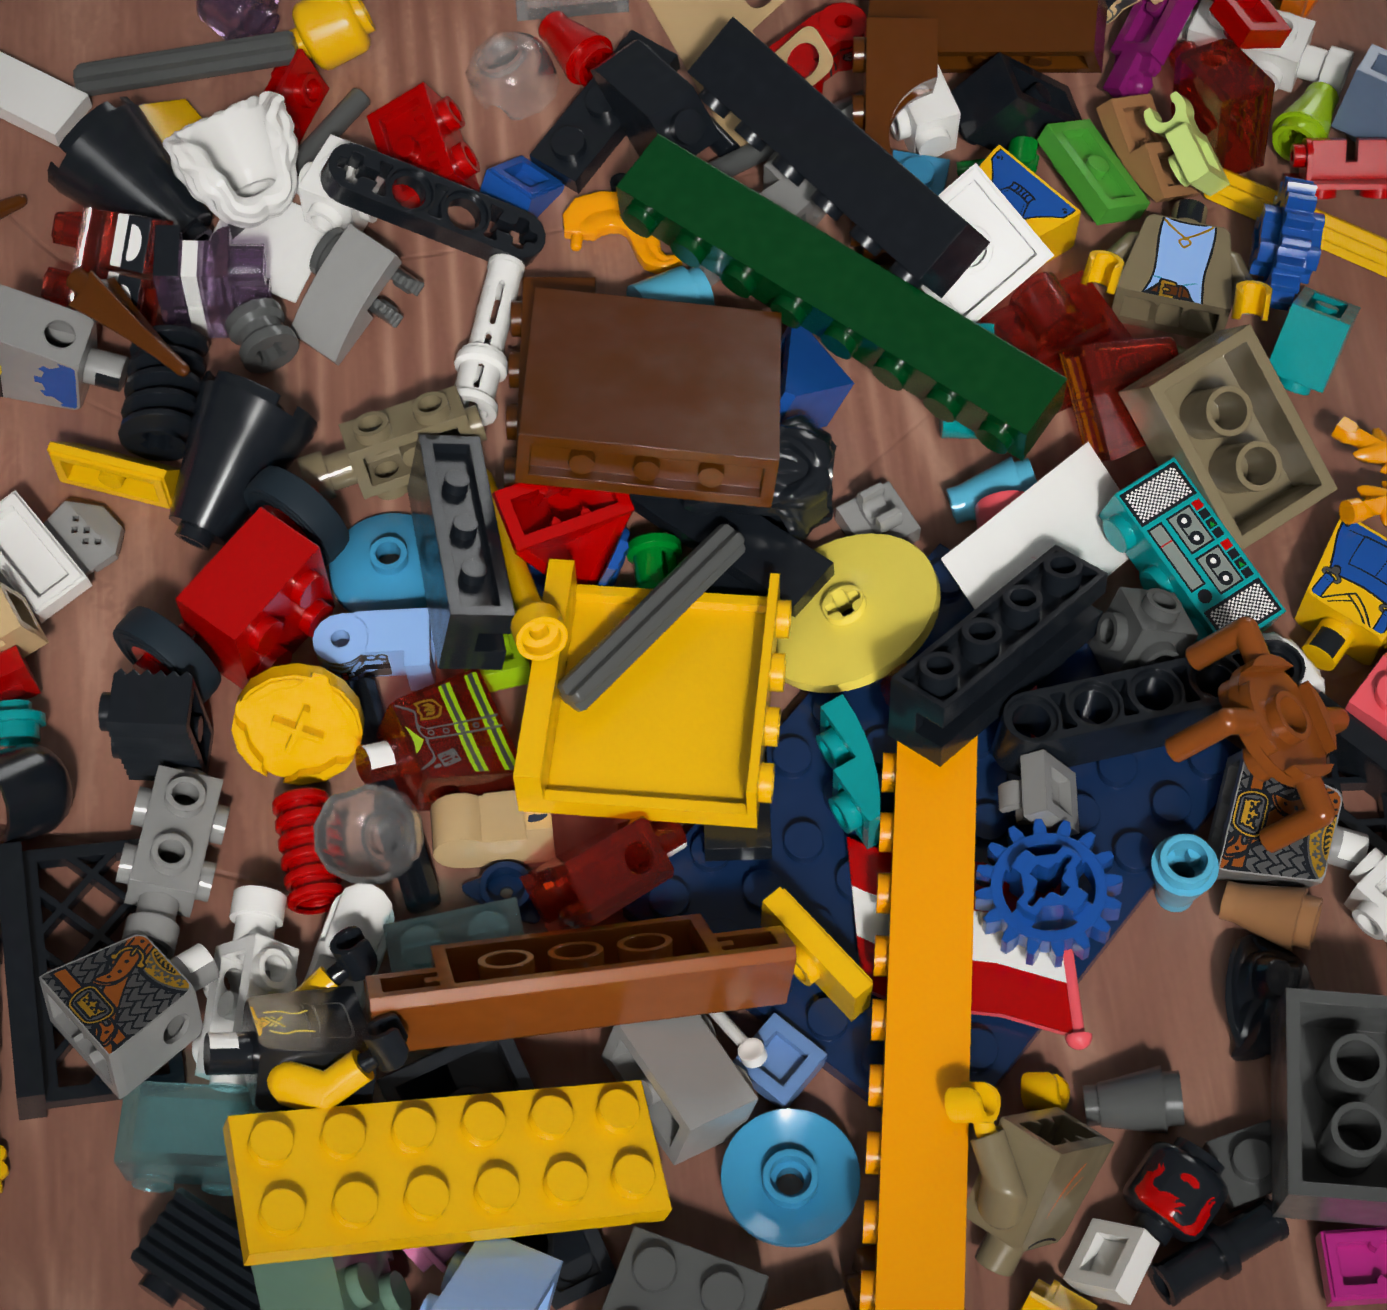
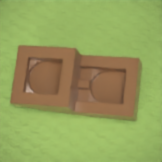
[1096,94,1203,203]

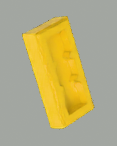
[761,887,873,1022]

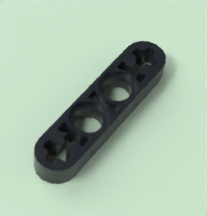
[320,143,546,267]

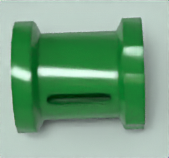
[626,533,683,589]

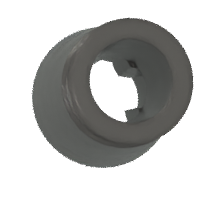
[1083,1065,1185,1134]

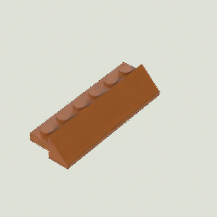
[363,913,797,1052]

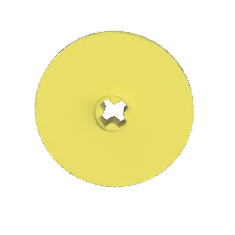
[776,533,941,693]

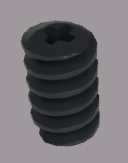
[118,325,209,461]

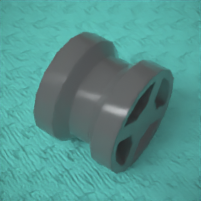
[225,297,299,374]

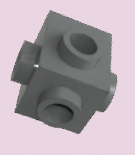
[1089,587,1198,675]

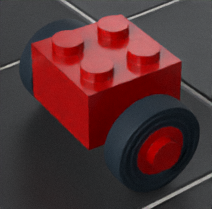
[113,466,350,703]

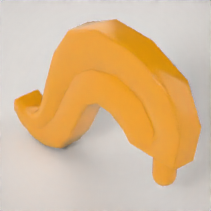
[562,191,682,274]

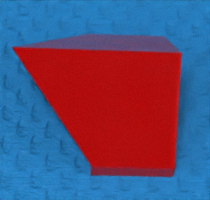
[492,483,635,585]

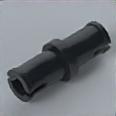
[1148,1198,1289,1307]

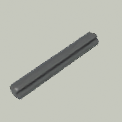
[73,31,298,97]
[557,523,746,712]

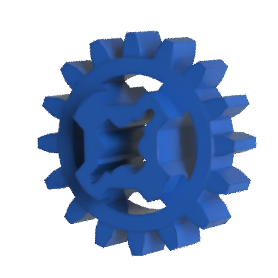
[1248,176,1325,311]
[974,819,1123,968]

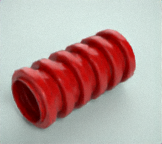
[272,787,345,915]

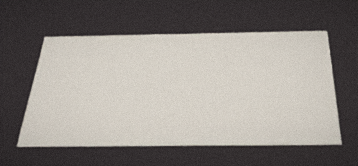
[941,442,1129,609]

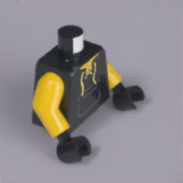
[203,926,409,1112]

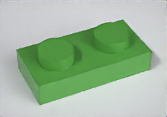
[1037,119,1150,225]

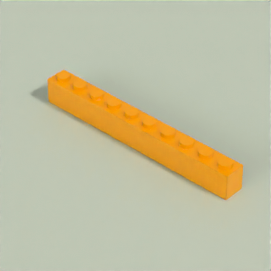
[859,735,978,1310]

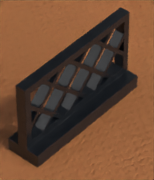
[0,838,185,1121]

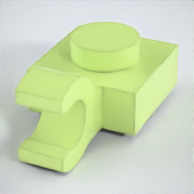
[1144,91,1230,197]

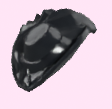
[1225,934,1316,1061]

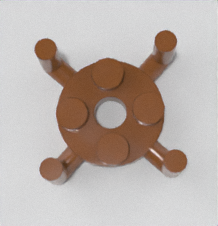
[1165,616,1350,853]

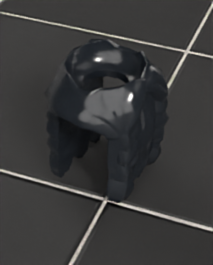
[683,414,837,541]

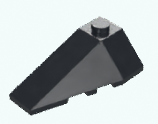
[376,1039,616,1310]

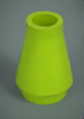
[1272,82,1339,161]

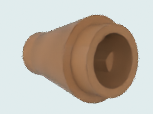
[1219,881,1323,952]

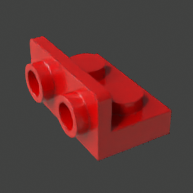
[367,82,480,209]

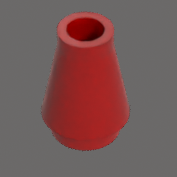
[538,11,614,87]

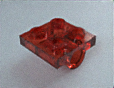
[980,270,1147,413]

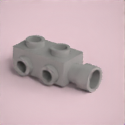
[115,765,230,960]

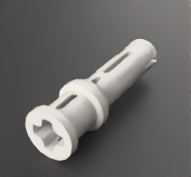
[454,253,525,426]

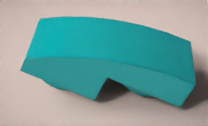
[816,694,880,849]

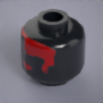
[1123,1137,1228,1247]

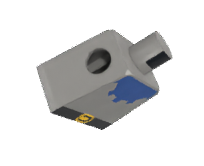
[0,285,129,410]

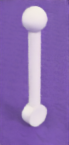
[709,1012,767,1068]

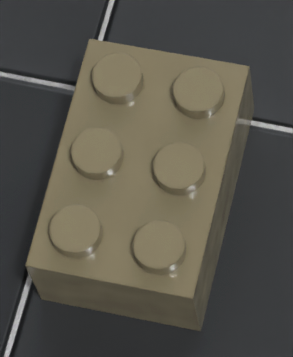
[1118,324,1338,550]

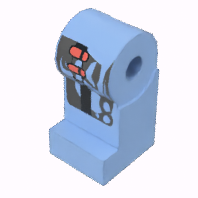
[312,607,436,691]

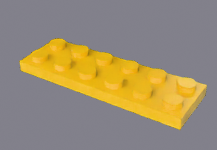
[223,1080,672,1266]

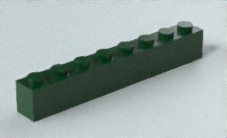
[616,133,1068,461]

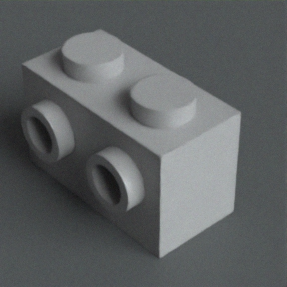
[601,1014,758,1166]

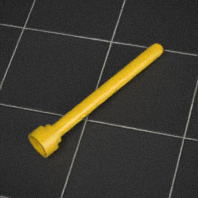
[486,469,568,661]

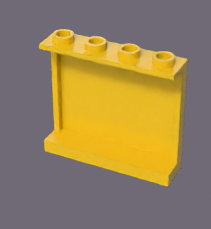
[513,559,792,828]

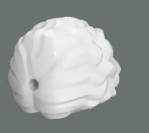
[162,91,298,229]

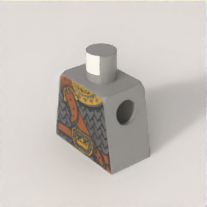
[1207,750,1369,888]
[39,934,219,1100]

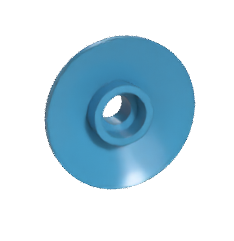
[329,513,427,613]
[721,1108,861,1247]

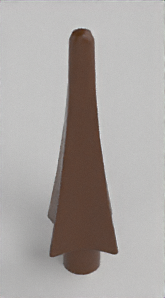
[66,268,190,377]

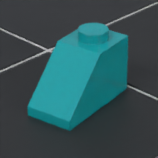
[1269,286,1361,396]

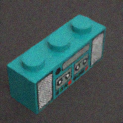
[1098,457,1286,643]

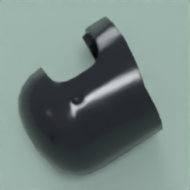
[0,743,73,844]

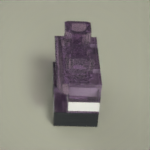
[152,225,272,338]

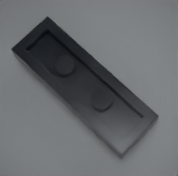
[530,30,680,194]

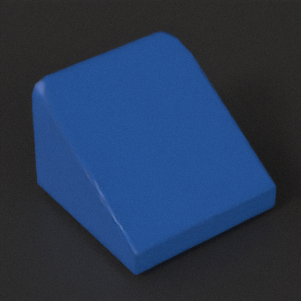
[480,155,565,232]

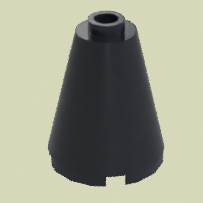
[47,96,212,250]
[169,370,318,551]

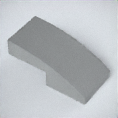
[291,223,402,366]

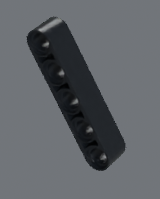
[992,640,1306,776]

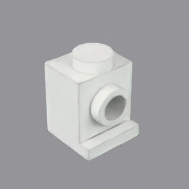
[890,65,961,157]

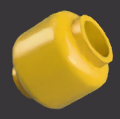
[289,0,376,70]

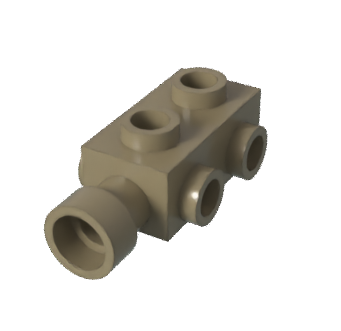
[297,385,487,500]

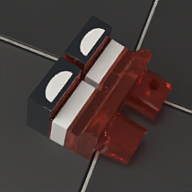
[41,207,174,326]

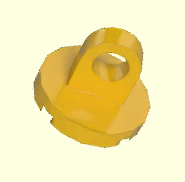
[231,663,365,785]

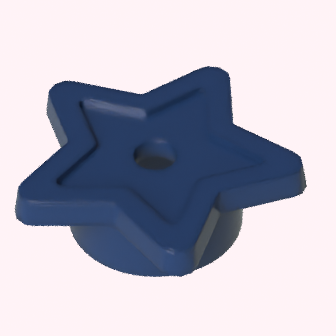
[462,861,547,933]

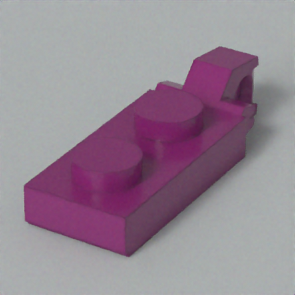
[1103,0,1198,98]

